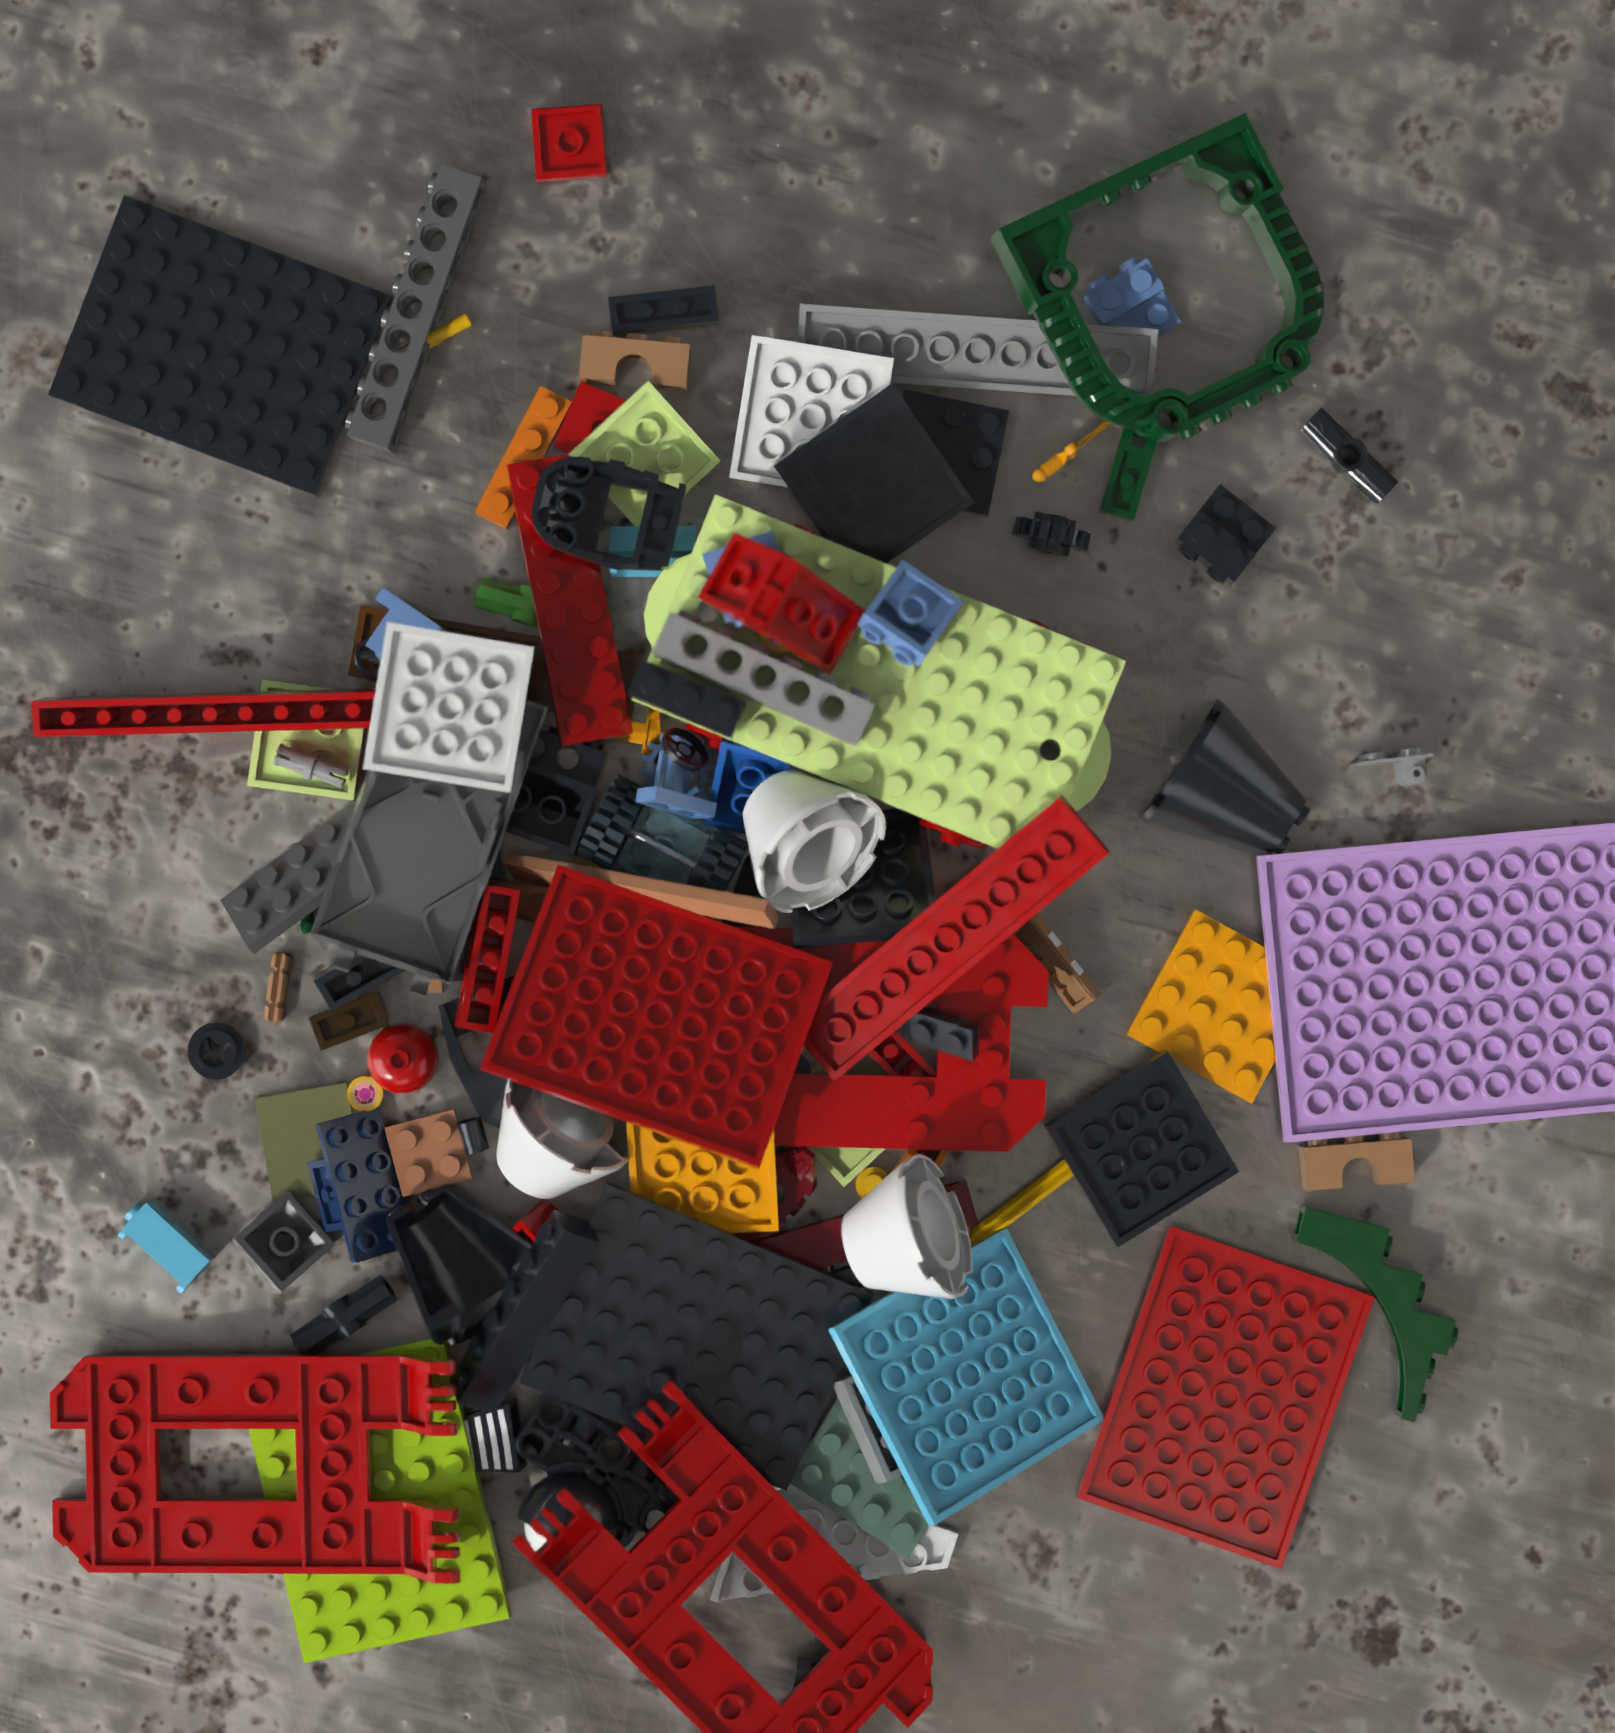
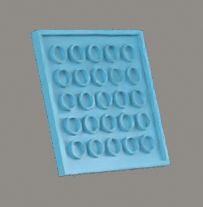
[828,1228,1104,1526]

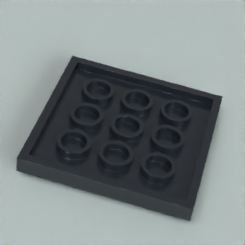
[774,383,974,563]
[791,809,936,949]
[1044,1049,1239,1247]

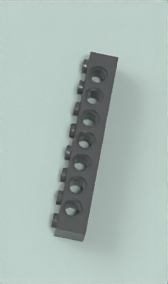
[345,164,486,454]

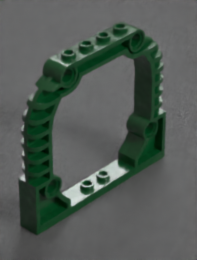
[990,113,1325,442]

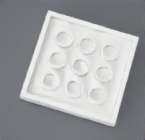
[729,335,894,487]
[363,622,534,793]

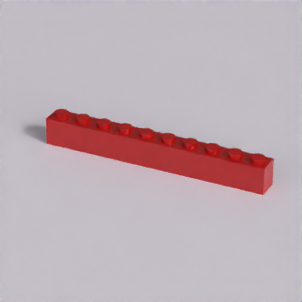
[31,688,376,737]

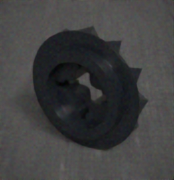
[188,1022,246,1080]

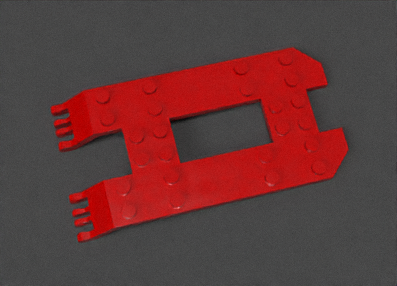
[733,926,1049,1152]
[49,1354,461,1584]
[511,1380,933,1733]

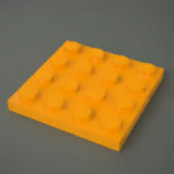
[1126,909,1276,1103]
[626,1122,779,1233]

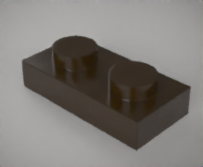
[308,992,390,1051]

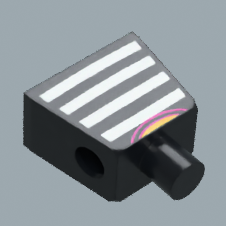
[464,1398,527,1473]

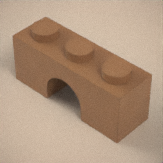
[579,330,691,392]
[1298,1132,1415,1191]

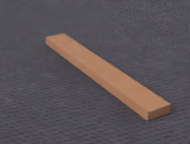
[503,852,779,929]

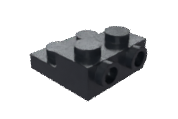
[1175,484,1276,585]

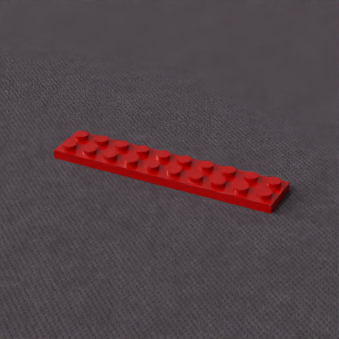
[804,795,1110,1081]

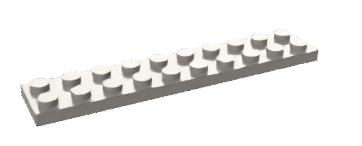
[797,304,1158,397]

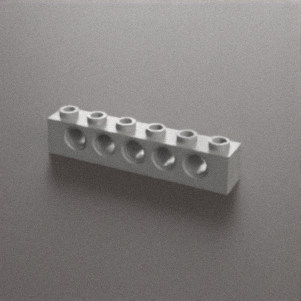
[652,610,875,747]

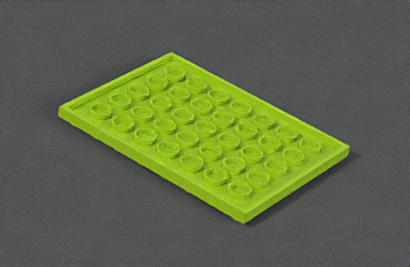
[248,1338,512,1663]

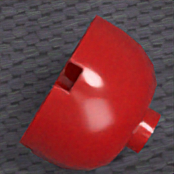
[367,1023,439,1094]

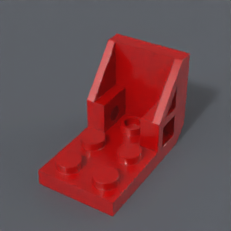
[697,533,866,675]

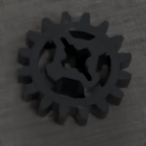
[1012,511,1092,557]

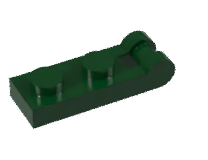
[1099,427,1157,522]

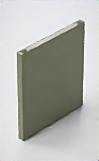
[255,1081,353,1203]

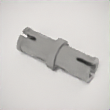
[273,743,350,789]

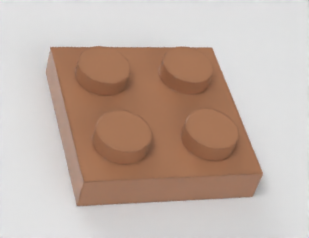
[385,1109,473,1197]

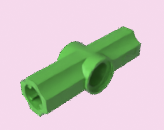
[474,576,538,628]

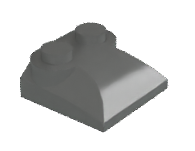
[232,1191,336,1294]

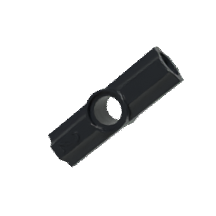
[1299,407,1399,505]
[290,1274,398,1354]

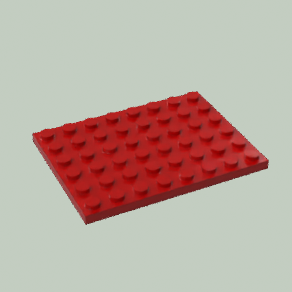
[480,864,833,1169]
[1076,1225,1375,1569]

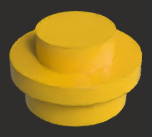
[855,1166,888,1198]

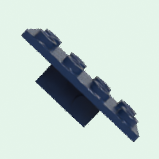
[307,1107,406,1263]

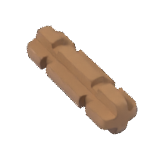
[264,952,293,1023]

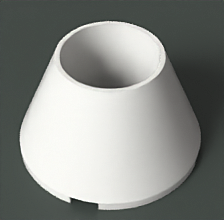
[743,769,886,913]
[496,1080,629,1199]
[842,1154,973,1299]

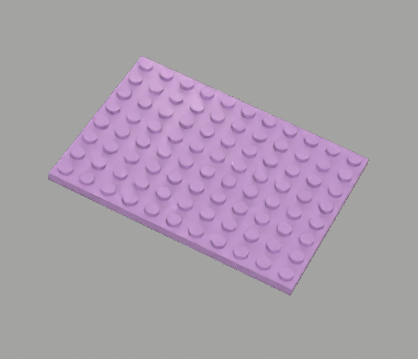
[1256,823,1615,1143]

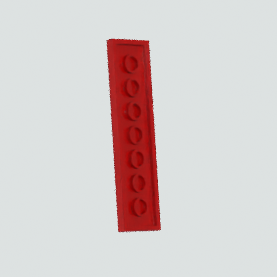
[506,454,633,747]

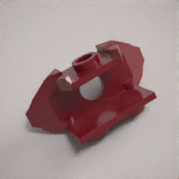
[733,1146,817,1242]

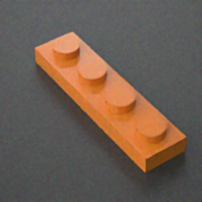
[475,385,572,530]

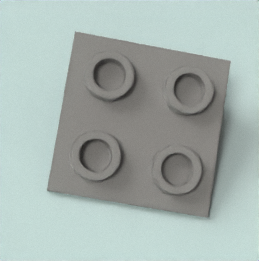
[1349,747,1433,787]

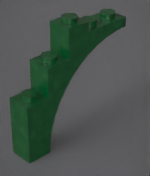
[1292,1204,1458,1422]

